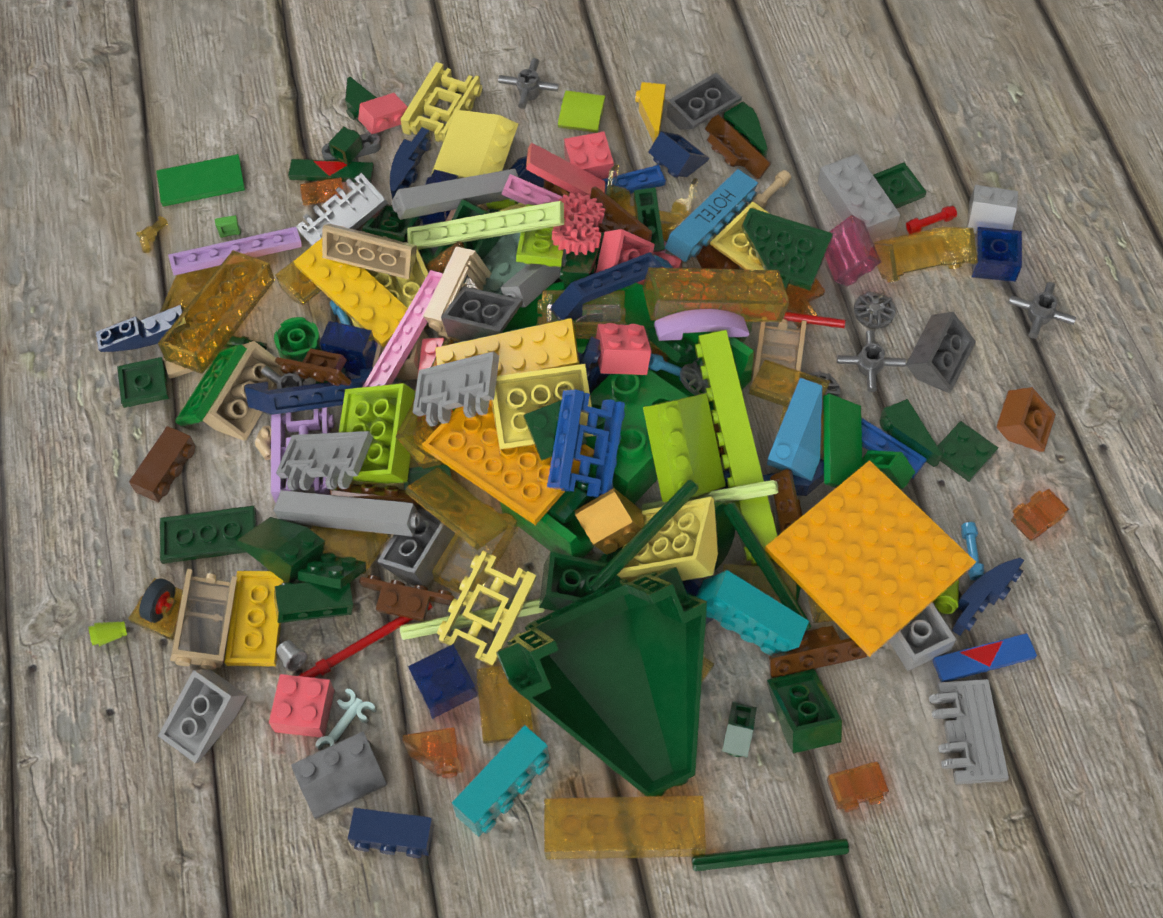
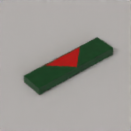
[288,159,374,183]

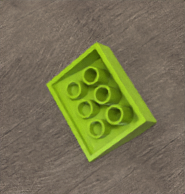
[339,383,416,484]
[643,393,726,502]

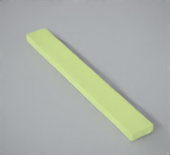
[407,201,564,250]

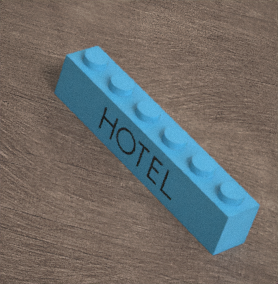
[665,169,758,263]

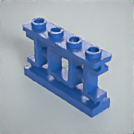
[547,389,625,498]

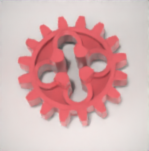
[559,192,605,227]
[551,218,601,255]

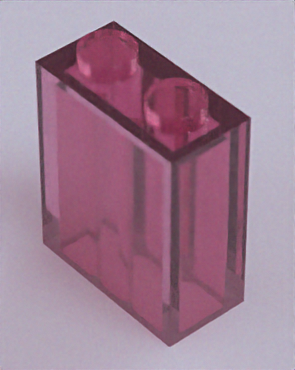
[825,215,881,287]

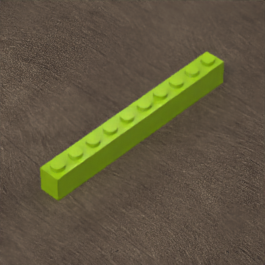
[695,330,777,567]

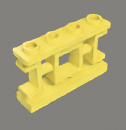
[400,62,482,142]
[437,550,536,667]

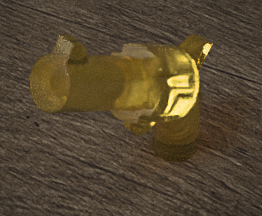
[136,216,168,253]

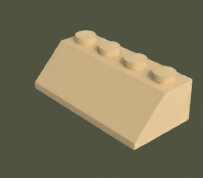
[322,224,417,279]
[203,341,285,441]

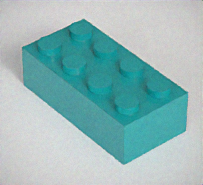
[697,570,809,655]
[451,725,550,837]

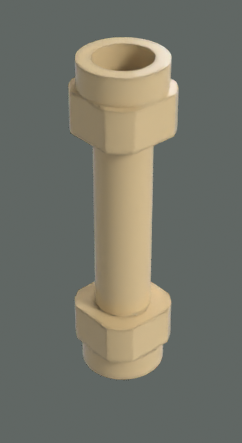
[751,170,791,208]

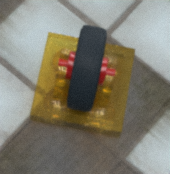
[128,578,197,641]

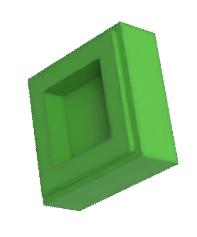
[215,215,241,237]

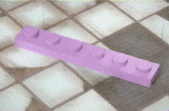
[168,227,302,275]

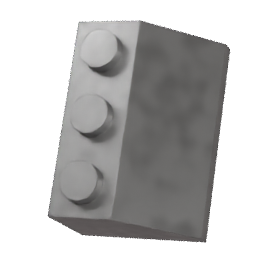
[667,73,742,130]
[906,312,976,393]
[377,504,462,587]
[291,731,387,819]

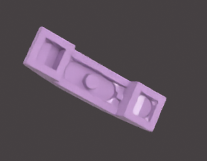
[654,309,749,341]

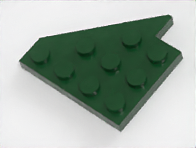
[742,208,833,299]

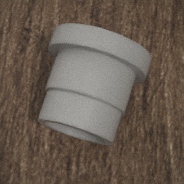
[276,640,307,671]

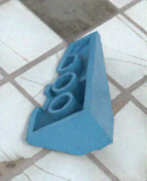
[767,378,822,481]

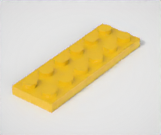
[293,238,408,347]
[435,318,580,376]

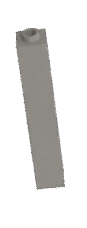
[392,169,519,220]
[500,249,567,307]
[273,490,421,536]

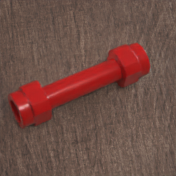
[906,205,957,234]

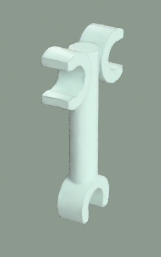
[316,689,376,750]

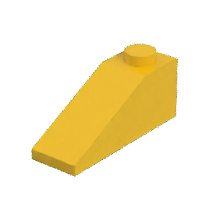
[635,82,666,143]

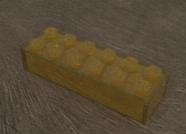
[158,250,275,374]
[643,267,789,322]
[544,796,706,859]

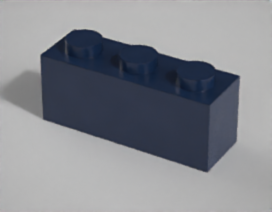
[348,808,435,858]

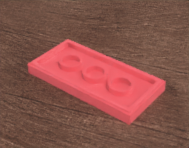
[526,143,605,198]

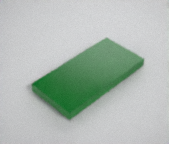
[156,154,245,207]
[175,344,247,427]
[823,394,862,488]

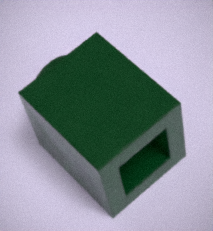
[328,126,363,165]

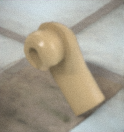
[255,426,271,460]

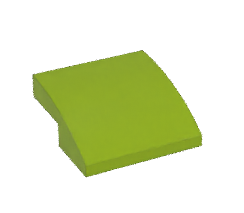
[558,90,605,133]

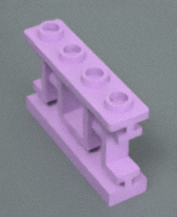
[271,407,334,503]

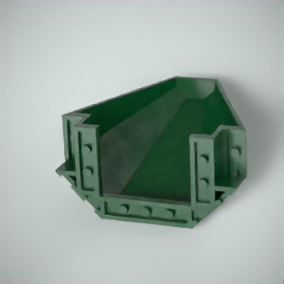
[496,567,707,799]

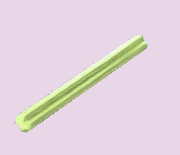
[641,480,778,511]
[400,598,545,640]

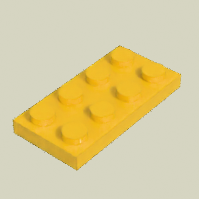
[224,571,285,666]

